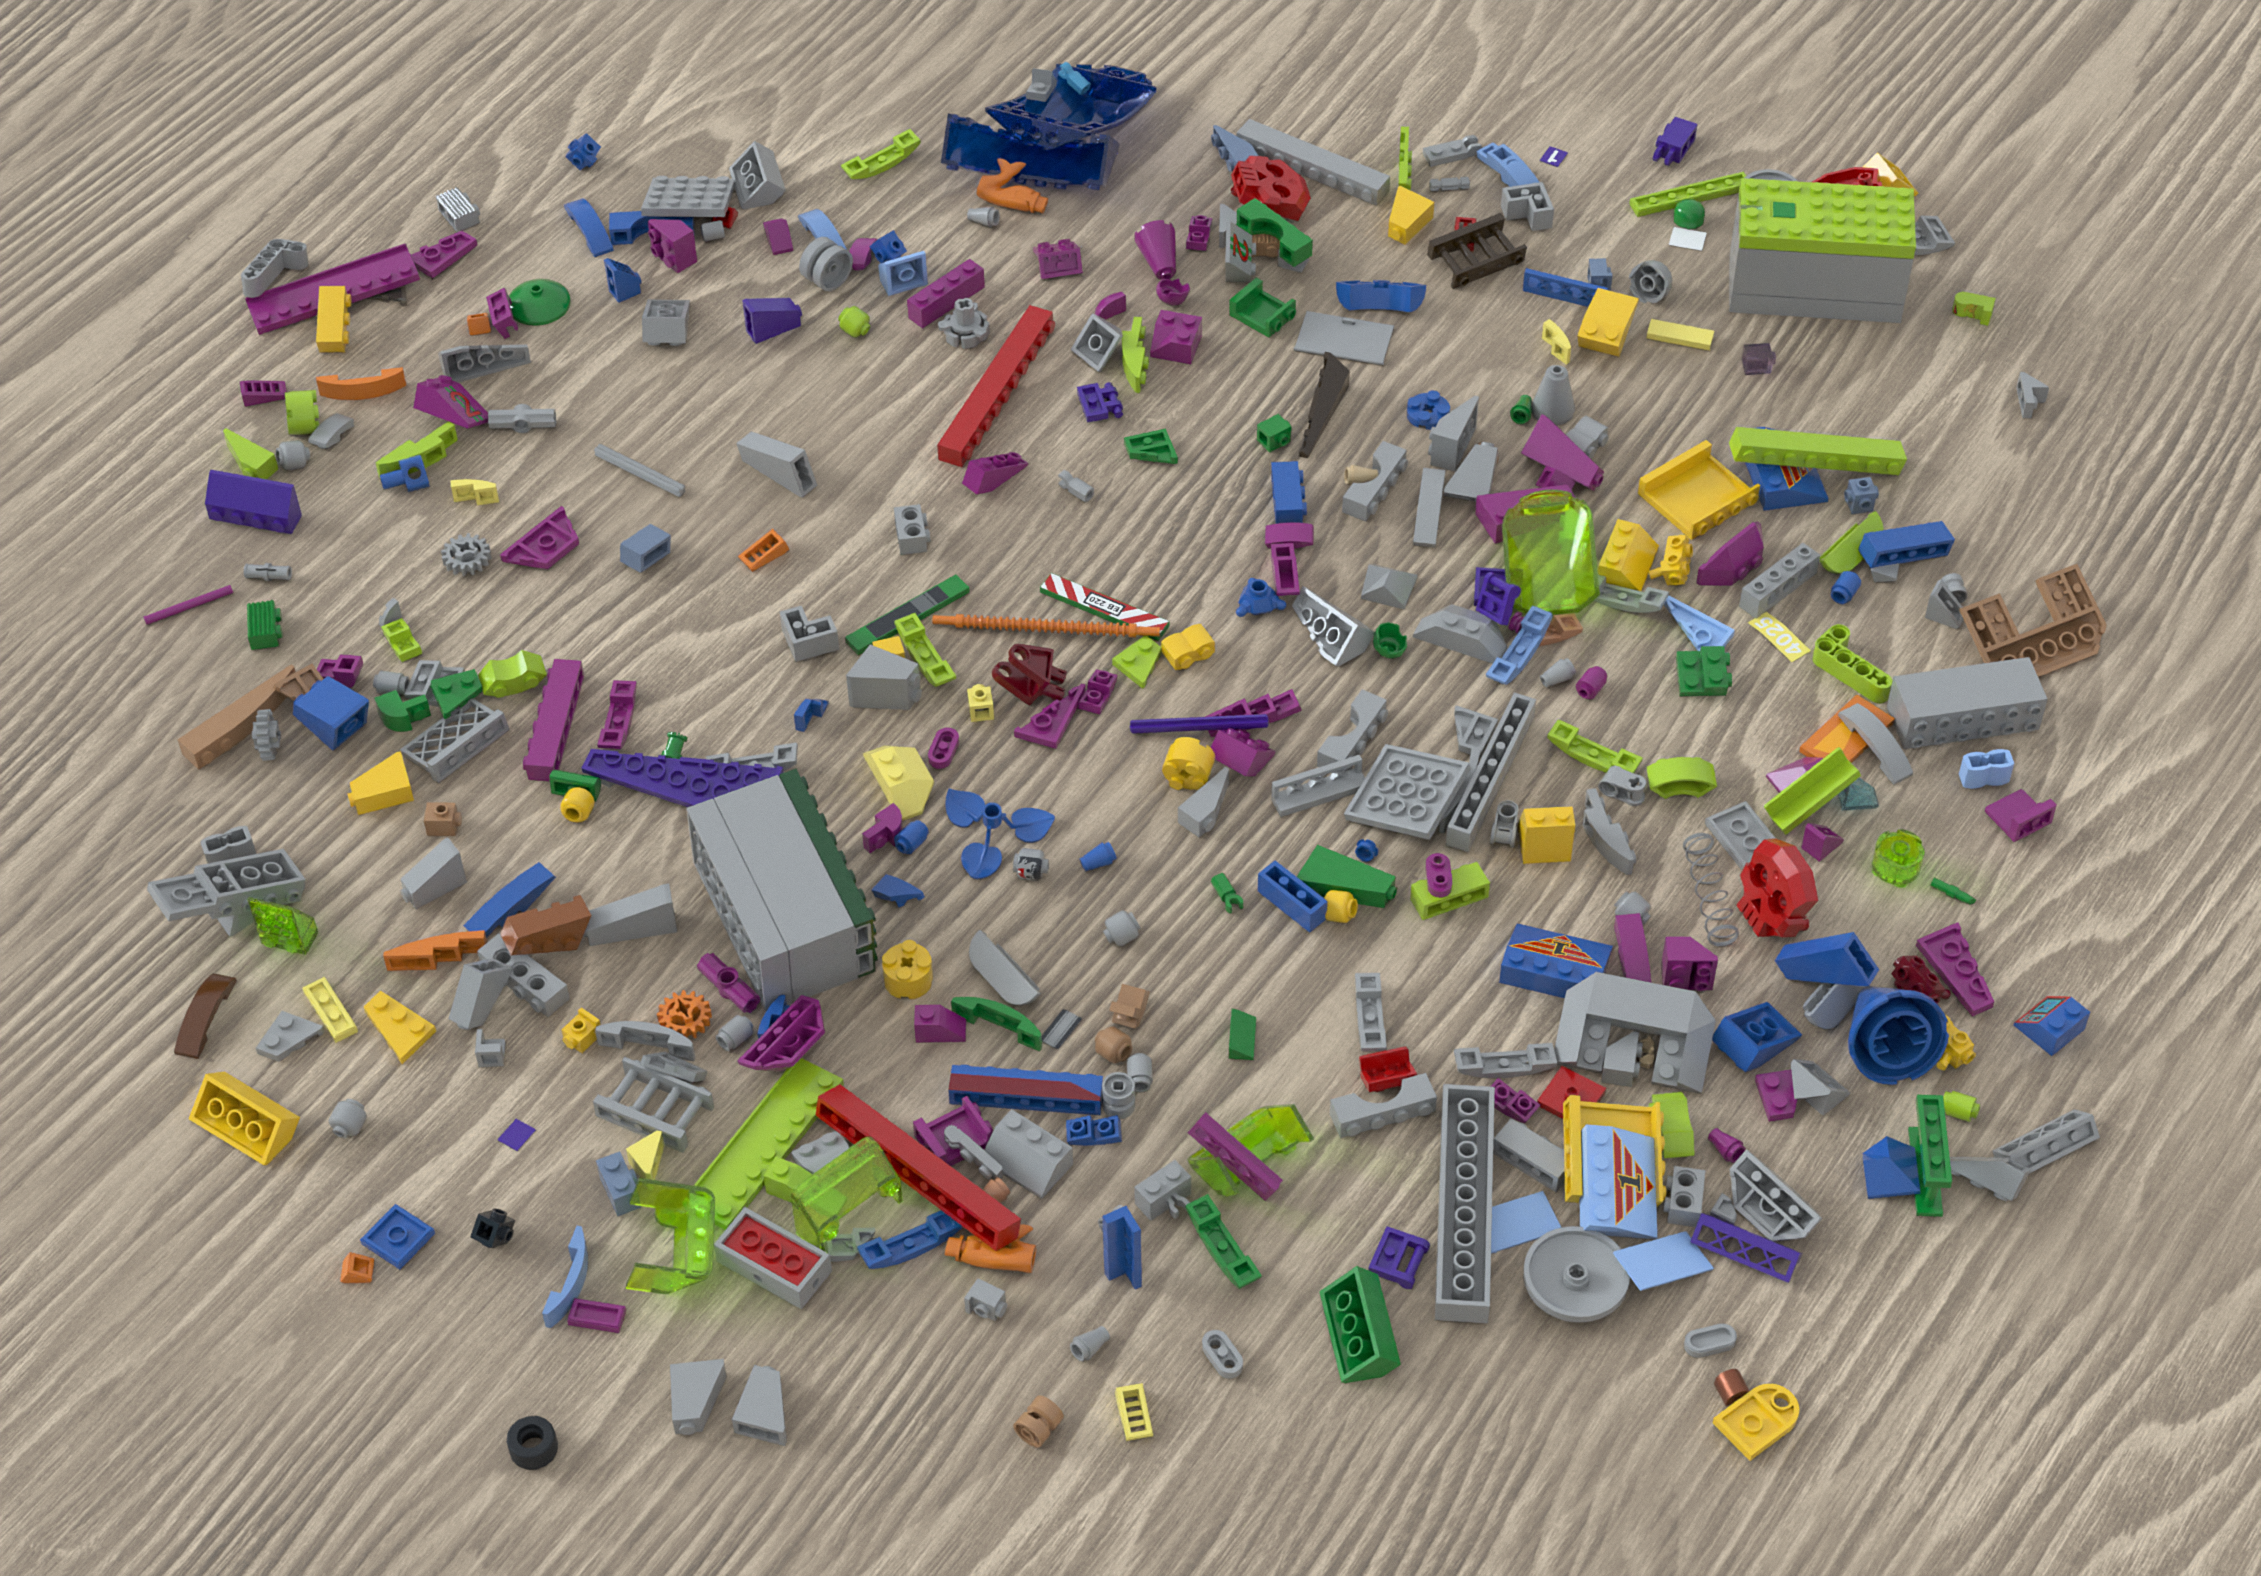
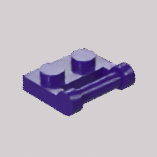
[1476,572,1521,625]
[1368,1226,1431,1289]

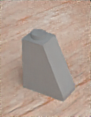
[1444,442,1498,502]
[400,838,467,909]
[449,958,513,1030]
[670,1359,727,1435]
[732,1365,787,1446]

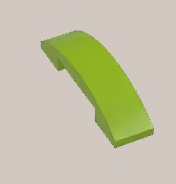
[841,129,921,179]
[894,613,956,687]
[1547,719,1643,773]

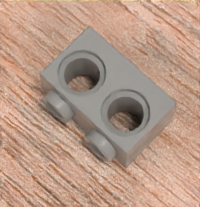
[894,504,931,555]
[1663,1166,1705,1227]

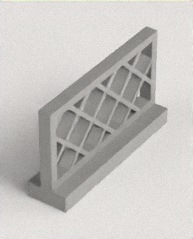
[400,698,510,783]

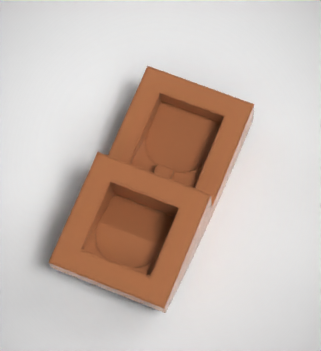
[1539,613,1583,646]

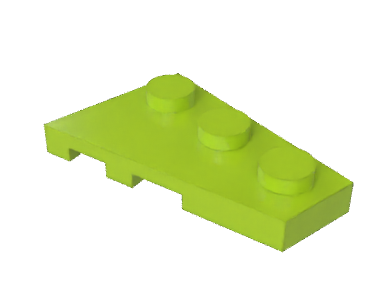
[1398,126,1412,191]

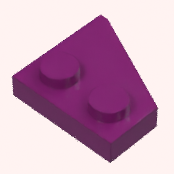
[1755,1069,1798,1122]

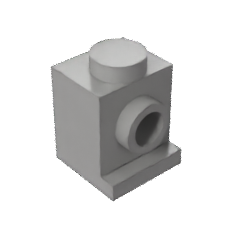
[964,1279,1007,1321]

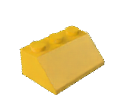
[1597,519,1659,592]

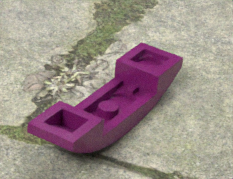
[597,680,637,749]

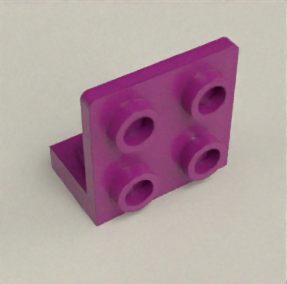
[1033,239,1083,279]
[1985,789,2057,842]

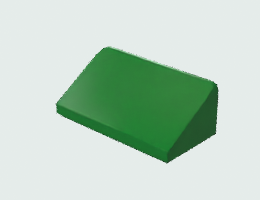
[1229,1008,1256,1060]

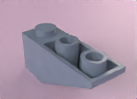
[1211,125,1258,172]

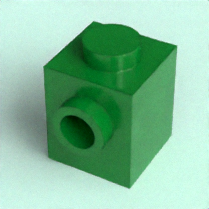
[1257,414,1292,453]

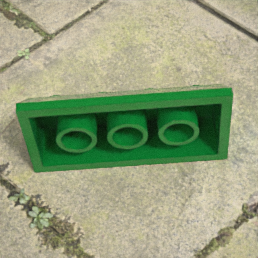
[1319,1266,1401,1383]

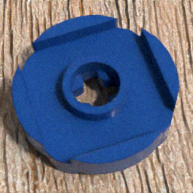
[1407,390,1450,430]

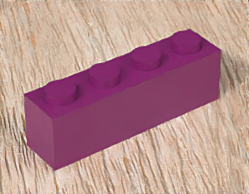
[907,259,985,329]

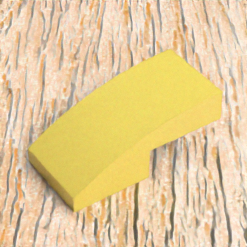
[1542,319,1571,365]
[450,479,499,505]

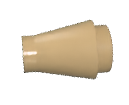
[1344,465,1378,486]

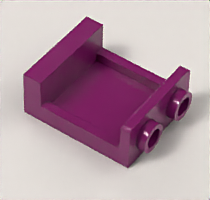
[913,1096,993,1166]

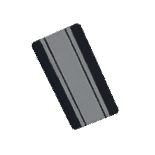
[1042,1009,1082,1049]

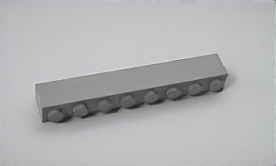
[1237,119,1390,206]
[1446,692,1536,852]

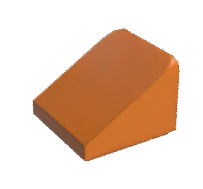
[467,312,491,335]
[340,1252,375,1283]

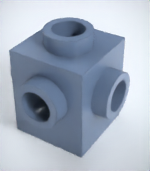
[1844,477,1879,514]

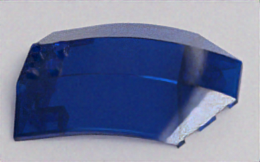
[985,63,1157,150]

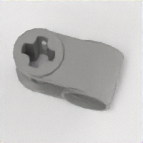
[1598,766,1646,806]
[1490,800,1519,847]

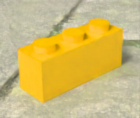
[316,286,351,353]

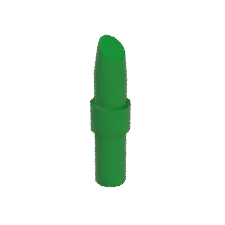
[1930,877,1976,905]

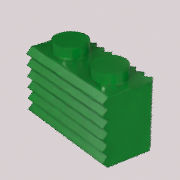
[247,600,283,650]

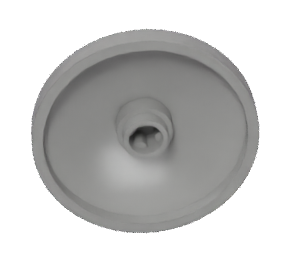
[1523,1226,1630,1322]

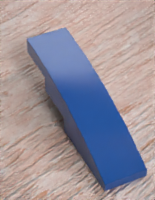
[463,862,556,938]

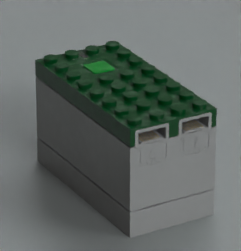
[686,768,878,1012]

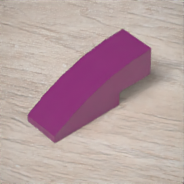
[1270,543,1300,596]
[1614,913,1652,983]

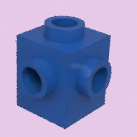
[565,133,601,170]
[869,230,907,263]

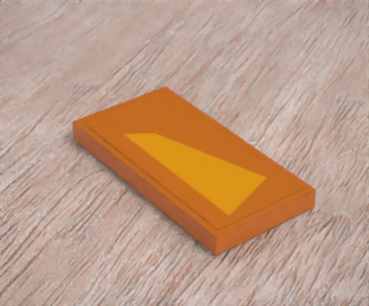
[1799,695,1895,763]

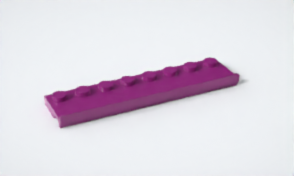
[245,243,420,335]

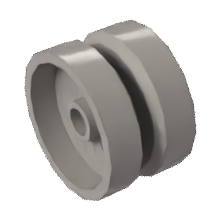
[799,237,853,291]

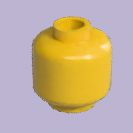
[560,787,595,823]
[1323,890,1358,923]

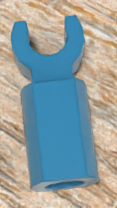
[1058,62,1091,95]

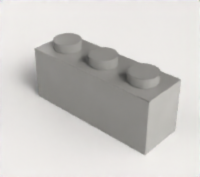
[1493,1118,1565,1192]

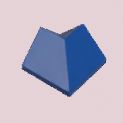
[1863,1136,1921,1199]

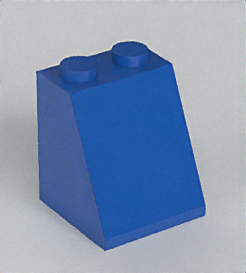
[293,676,369,751]

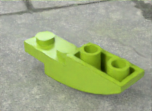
[1122,317,1149,393]
[375,421,458,478]

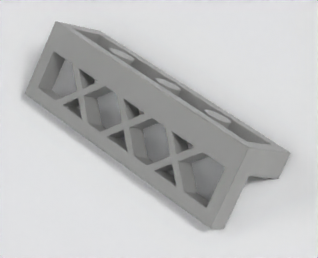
[1271,755,1365,817]
[1993,1109,2100,1173]

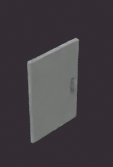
[1294,311,1394,365]

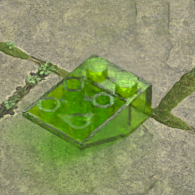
[247,897,318,955]

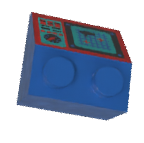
[2013,996,2090,1056]

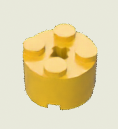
[1162,737,1215,790]
[882,940,933,999]

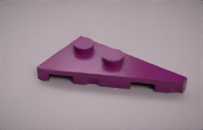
[1014,683,1086,749]

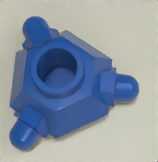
[1236,578,1286,617]

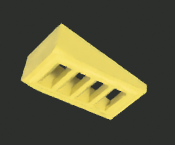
[1115,1383,1153,1441]

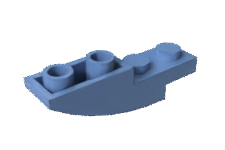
[1476,143,1539,187]

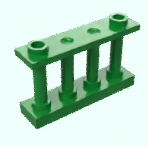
[1908,1094,1952,1217]

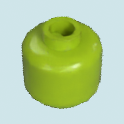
[838,306,871,338]

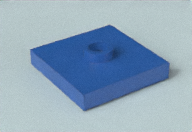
[360,1204,435,1270]

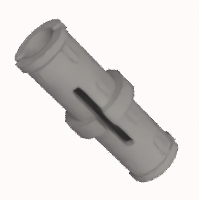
[244,563,292,581]

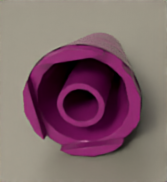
[1134,220,1176,280]

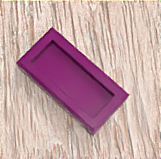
[567,1298,626,1333]

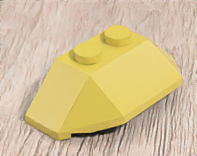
[863,745,934,821]

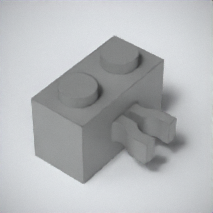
[1134,1160,1191,1221]

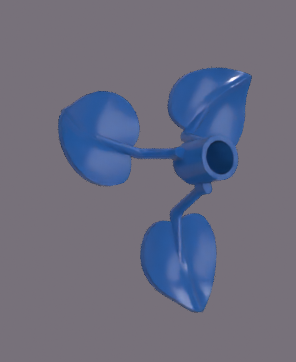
[945,788,1055,879]

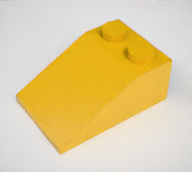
[1577,288,1639,357]

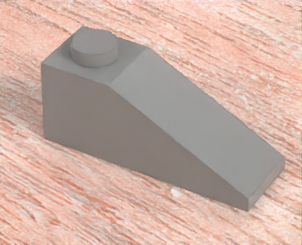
[1178,767,1229,837]

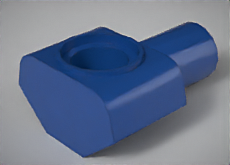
[380,455,430,492]

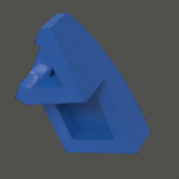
[794,699,829,732]
[872,874,925,907]

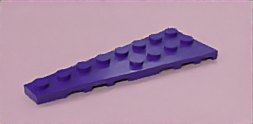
[581,749,784,807]

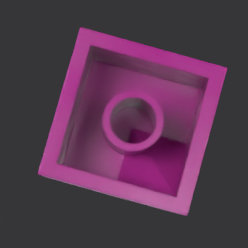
[1150,310,1202,364]

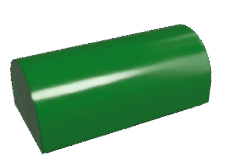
[549,769,601,802]

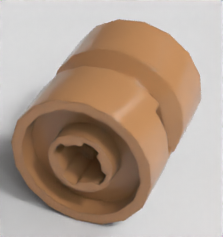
[1013,1395,1064,1448]

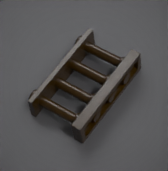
[1427,213,1527,289]

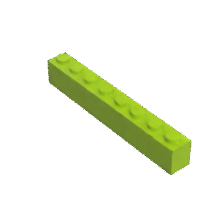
[1729,427,1907,475]

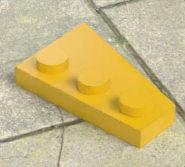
[364,990,436,1064]

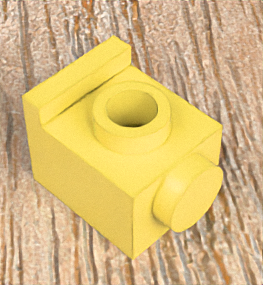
[967,684,994,722]

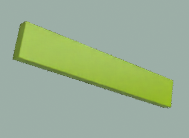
[1629,172,1746,217]

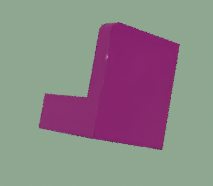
[1536,466,1576,490]

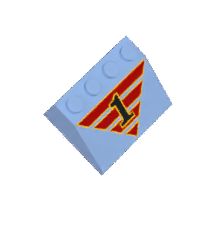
[1579,1125,1657,1239]

